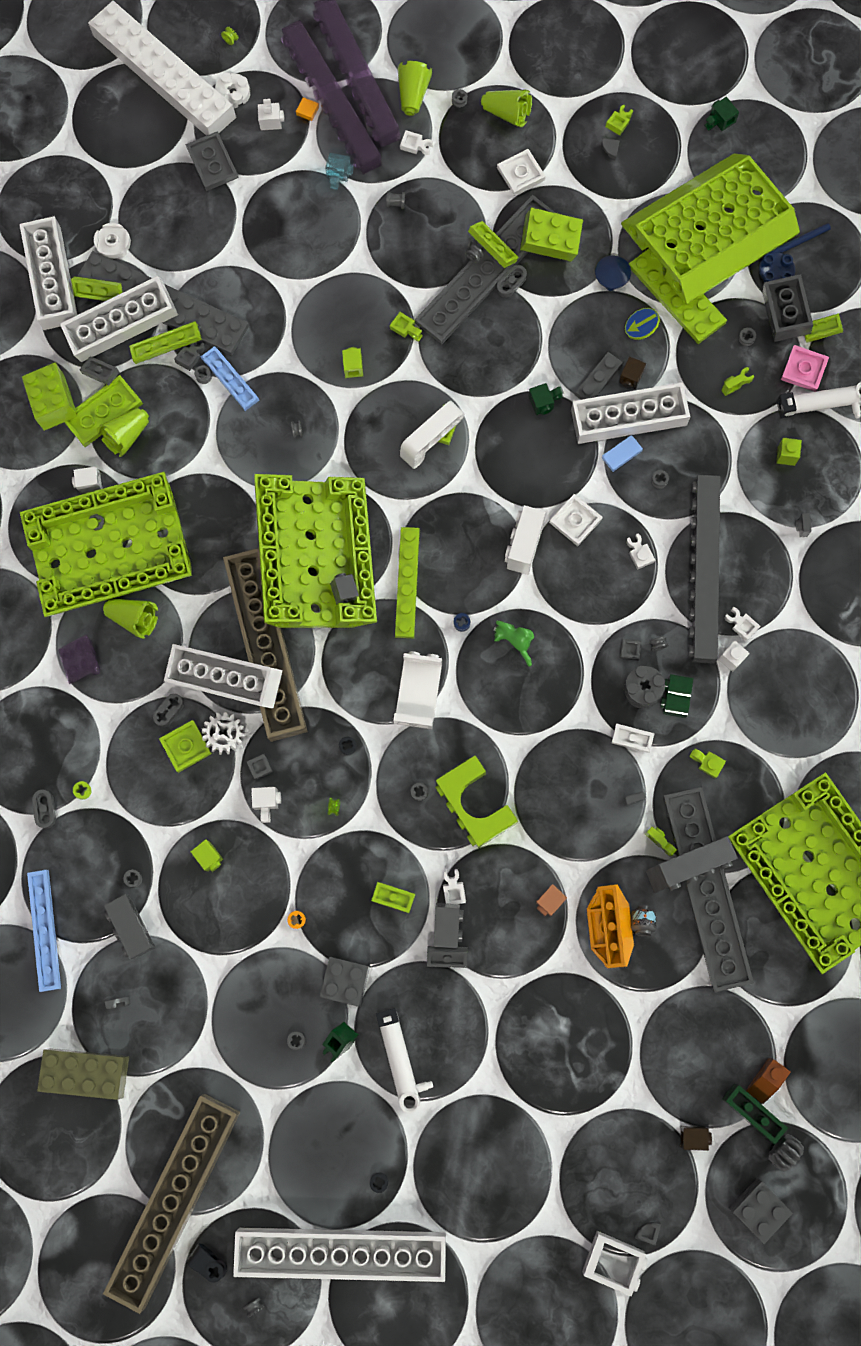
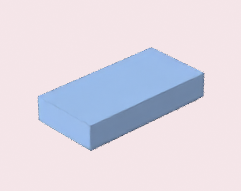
[602,435,643,472]

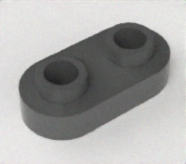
[497,265,527,298]
[32,790,56,829]

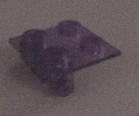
[58,634,101,684]

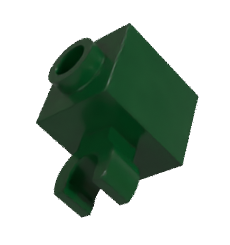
[704,96,739,131]
[529,383,564,415]
[322,1022,358,1062]

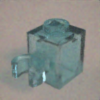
[325,153,353,190]

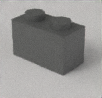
[434,903,464,948]

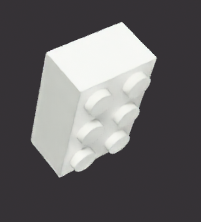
[505,505,546,575]

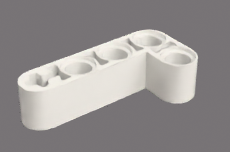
[400,401,465,469]

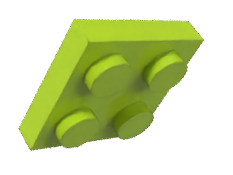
[159,720,212,773]

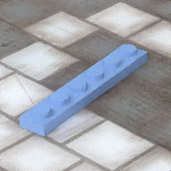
[27,870,61,992]

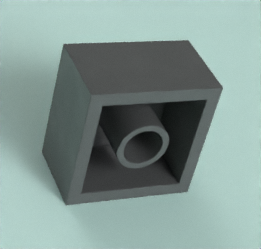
[320,957,370,1007]
[729,1178,793,1244]

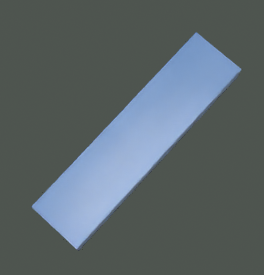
[200,346,260,411]

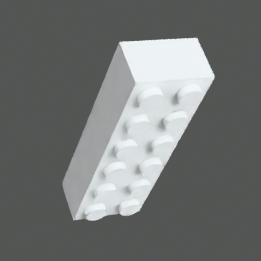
[20,216,78,330]
[60,276,178,362]
[571,383,690,444]
[164,644,283,708]

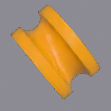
[287,911,306,929]

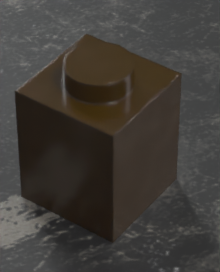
[619,356,646,390]
[681,1126,712,1151]

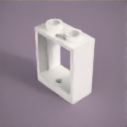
[582,1231,648,1296]

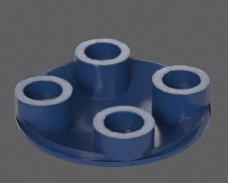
[759,252,795,282]
[595,255,631,291]

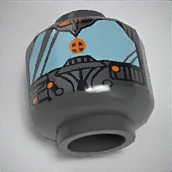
[631,905,657,936]

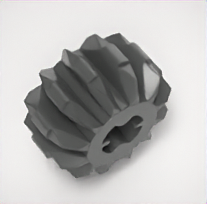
[769,1134,804,1172]

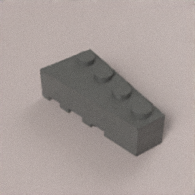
[646,836,738,893]

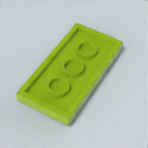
[64,375,143,447]

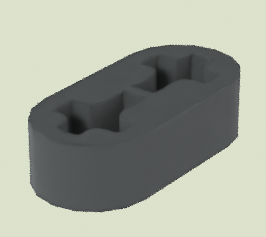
[153,694,184,727]

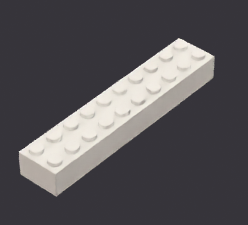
[88,1,236,136]
[233,1228,446,1282]

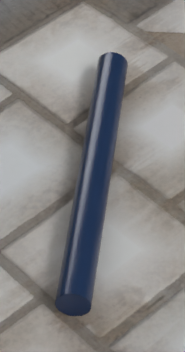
[764,223,831,257]

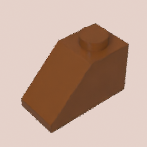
[746,1058,791,1104]

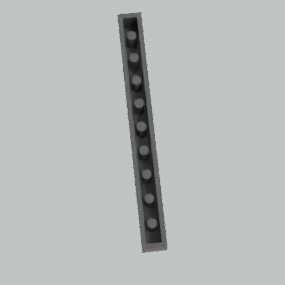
[688,475,720,663]

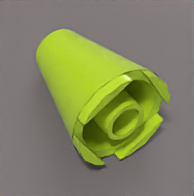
[397,61,432,116]
[481,90,532,127]
[97,408,149,457]
[103,599,158,639]

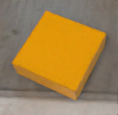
[296,97,319,121]

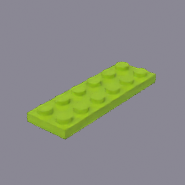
[629,248,727,344]

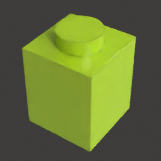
[342,347,364,378]
[776,438,802,466]
[190,839,223,871]

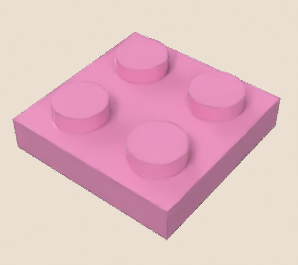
[781,345,829,392]

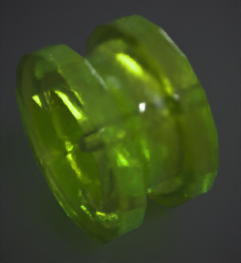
[328,798,340,816]

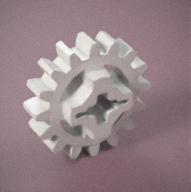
[202,712,244,755]

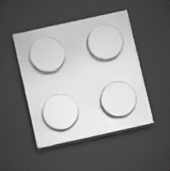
[497,149,546,196]
[549,494,603,546]

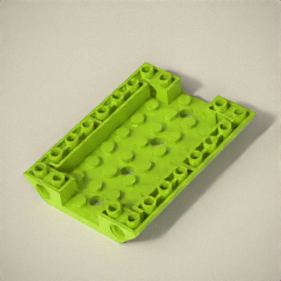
[621,154,800,305]
[20,472,192,617]
[254,474,377,628]
[728,772,861,974]

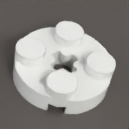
[215,73,250,108]
[94,223,131,259]

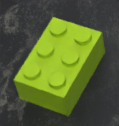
[520,208,583,262]
[22,362,78,431]

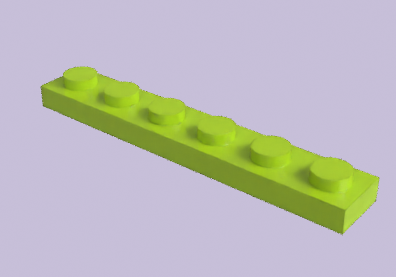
[395,527,420,639]

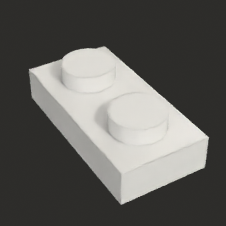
[611,724,654,753]

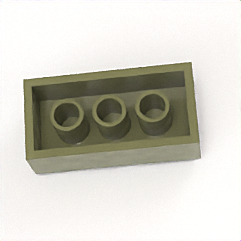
[37,1048,129,1100]

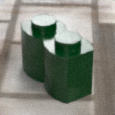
[660,674,693,718]

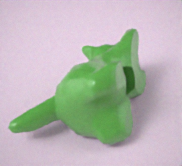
[494,620,534,667]

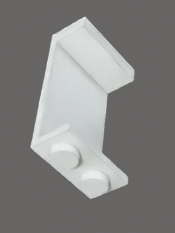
[393,651,442,729]

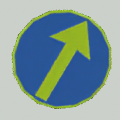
[625,308,660,340]

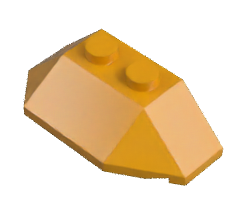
[587,885,634,968]

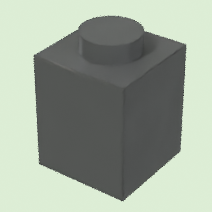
[330,573,359,605]

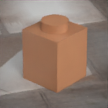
[536,884,567,916]

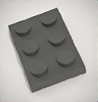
[185,131,239,191]

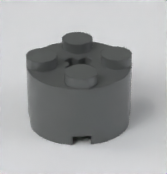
[624,666,665,708]

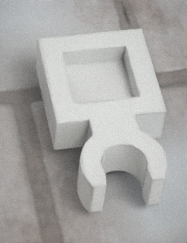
[400,130,433,155]
[626,534,655,570]
[724,607,761,642]
[443,869,466,904]

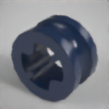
[453,613,471,632]

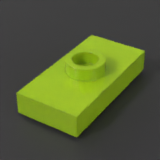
[804,313,843,343]

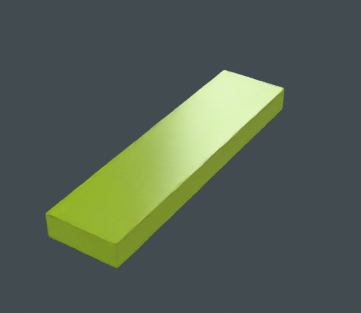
[129,321,202,364]

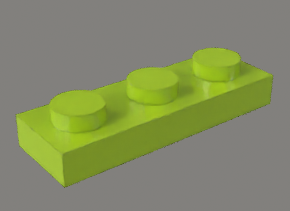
[468,221,518,268]
[71,277,123,301]

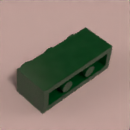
[722,1083,788,1144]

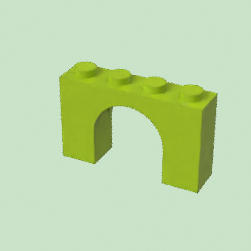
[435,756,518,848]

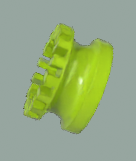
[221,27,238,45]
[73,781,92,800]

